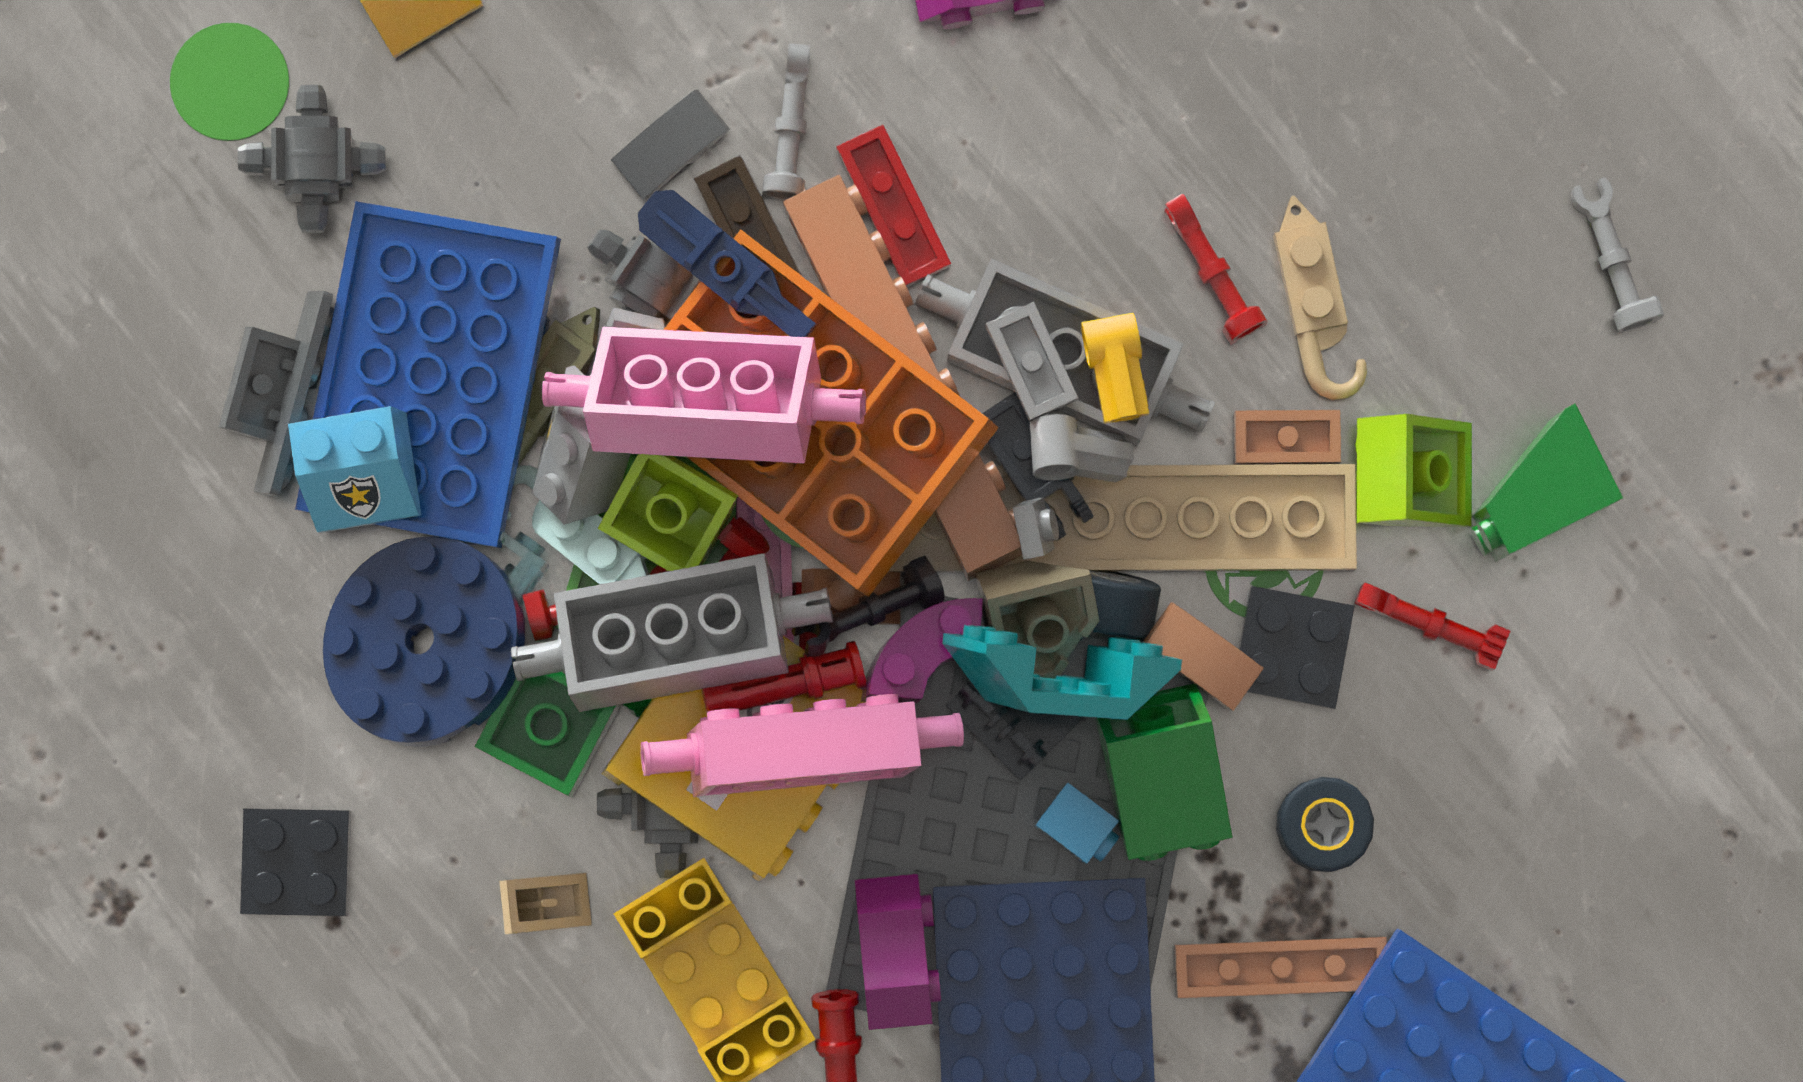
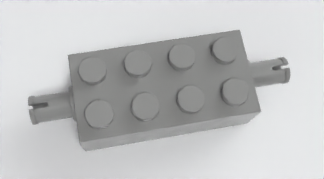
[914,258,1215,446]
[511,553,833,712]

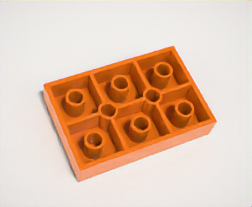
[664,229,998,597]

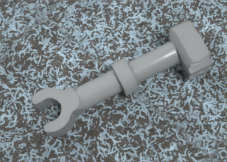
[762,43,810,201]
[1571,177,1664,333]

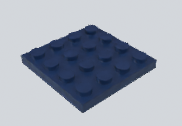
[933,878,1155,1082]

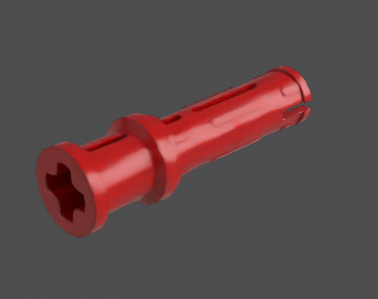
[702,641,866,712]
[811,989,863,1082]

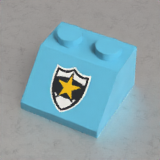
[288,406,421,533]

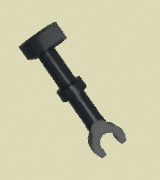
[791,555,945,657]

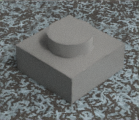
[1013,497,1059,559]

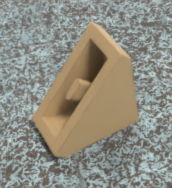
[499,873,592,934]

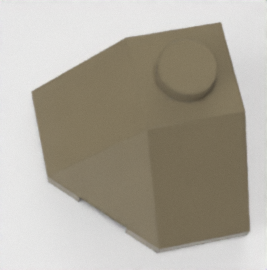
[975,561,1099,679]

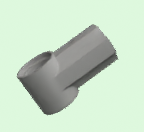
[1030,414,1133,483]

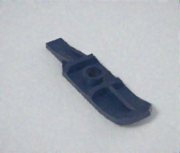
[638,190,817,337]

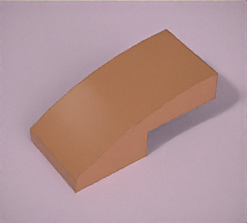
[1142,602,1264,711]

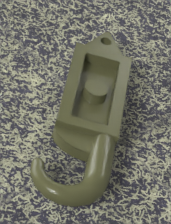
[517,307,601,468]

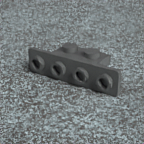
[218,291,334,496]

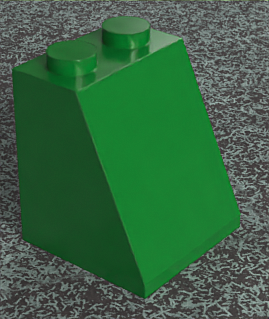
[1470,403,1623,563]
[1095,684,1233,861]

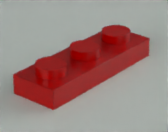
[836,124,951,287]

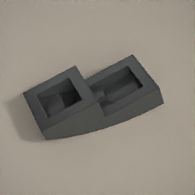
[611,89,730,199]

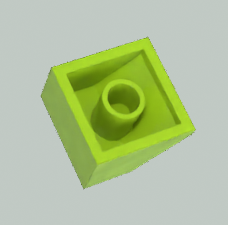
[1355,414,1472,527]
[597,454,739,571]

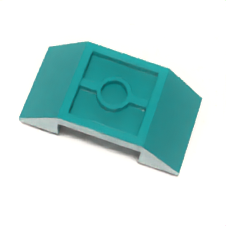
[942,625,1182,720]

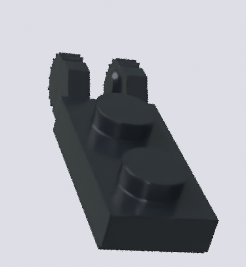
[982,392,1094,541]

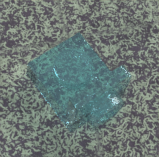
[499,531,550,607]

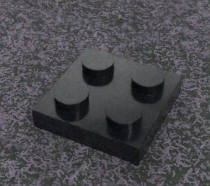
[1239,586,1355,709]
[240,808,351,916]

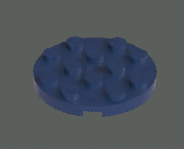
[323,536,525,747]

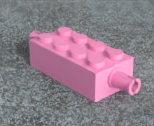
[542,327,866,463]
[641,694,964,797]

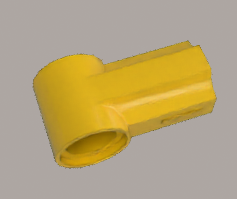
[1081,313,1149,424]

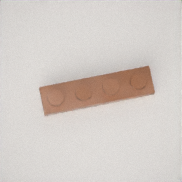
[1174,937,1387,998]

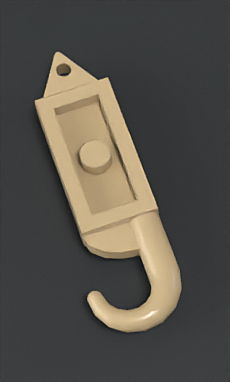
[1273,196,1367,400]

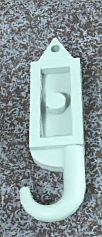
[507,465,649,584]

